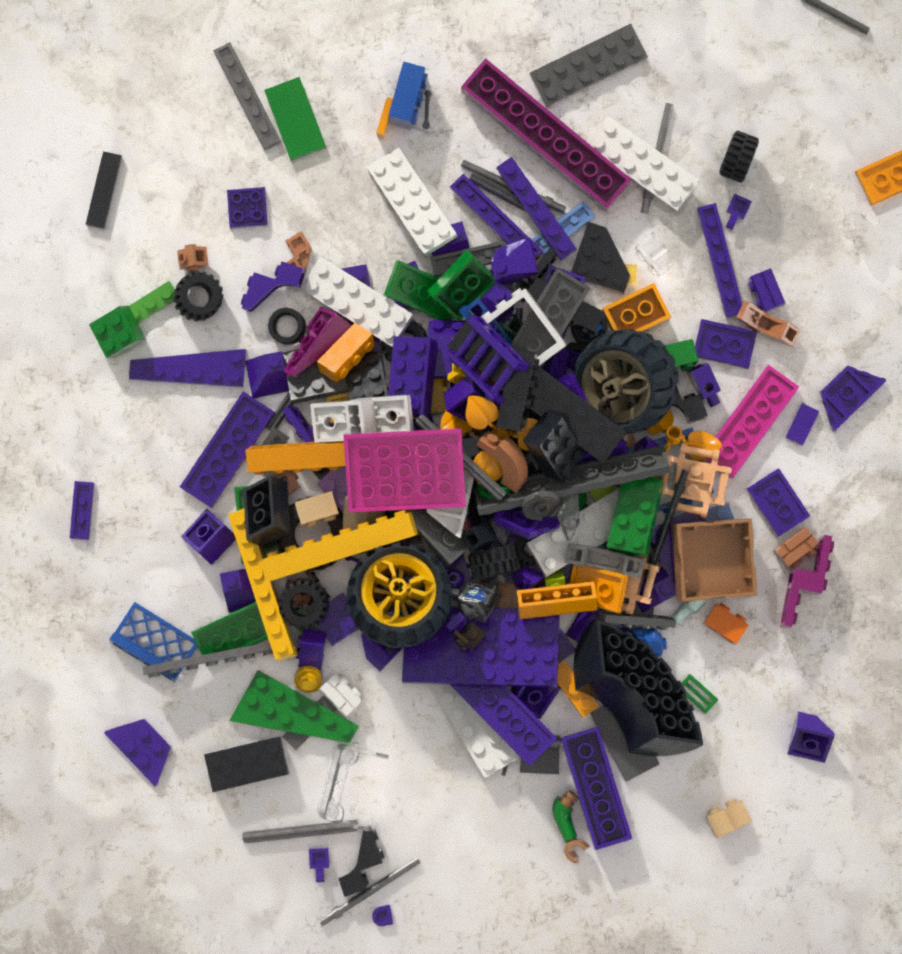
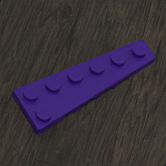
[129,349,246,388]

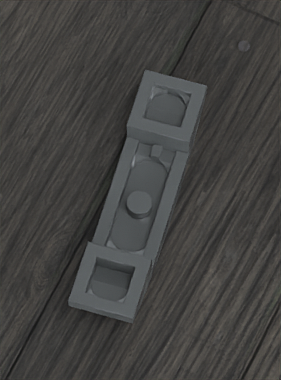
[564,543,645,578]

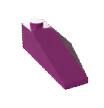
[283,307,352,377]

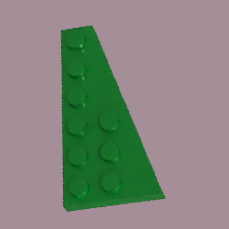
[229,670,359,743]

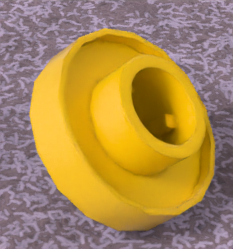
[294,666,323,693]

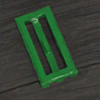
[682,674,719,714]

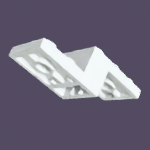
[310,395,414,443]

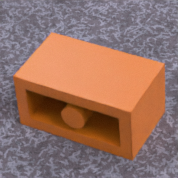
[702,603,749,645]

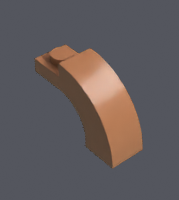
[736,301,801,347]
[477,431,528,493]

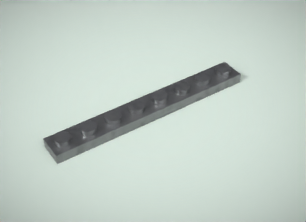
[142,637,297,678]

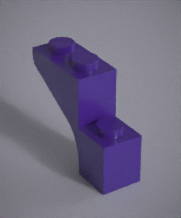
[241,261,306,312]

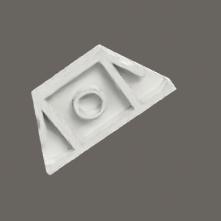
[426,469,474,538]

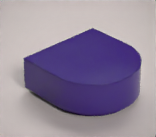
[372,905,393,926]

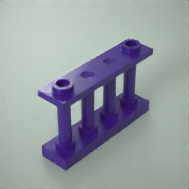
[445,315,530,402]

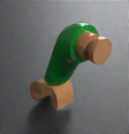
[552,790,590,863]

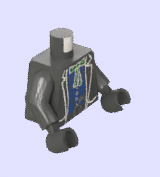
[452,574,507,623]

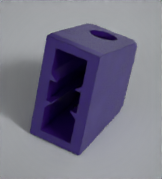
[686,363,721,407]

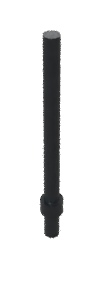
[644,469,690,579]

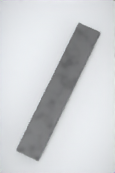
[213,42,281,151]

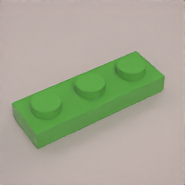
[129,281,175,324]

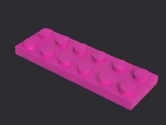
[706,364,799,480]

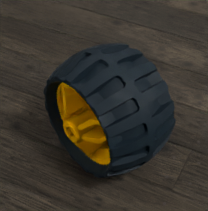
[347,542,452,648]

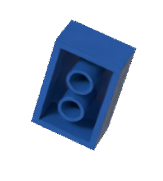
[388,61,428,130]

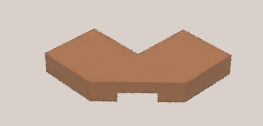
[285,231,312,270]

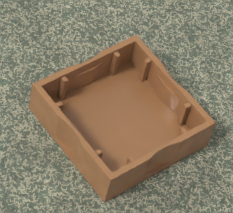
[671,518,757,602]

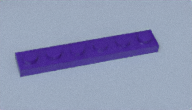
[496,157,577,261]
[450,174,543,260]
[697,203,742,318]

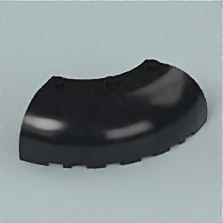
[574,620,703,756]

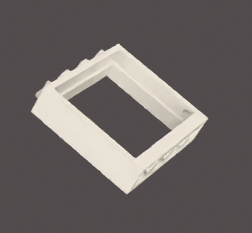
[481,288,567,391]

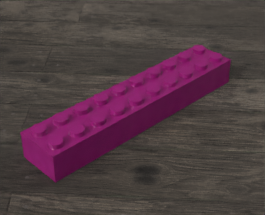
[461,58,632,212]

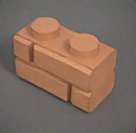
[773,527,819,569]

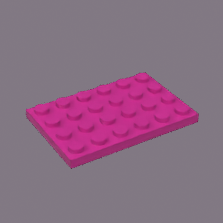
[343,428,466,512]

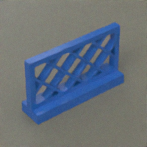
[109,602,198,683]

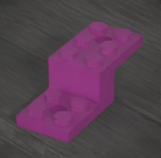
[780,535,834,628]

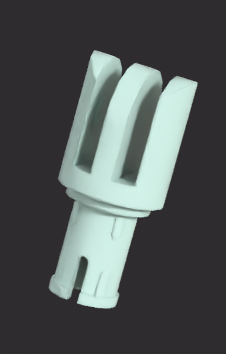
[671,600,709,625]

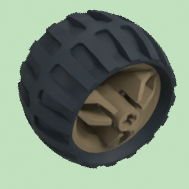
[573,329,679,434]

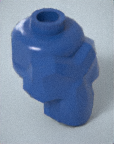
[631,628,667,657]

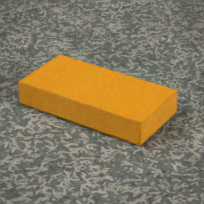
[376,97,393,139]

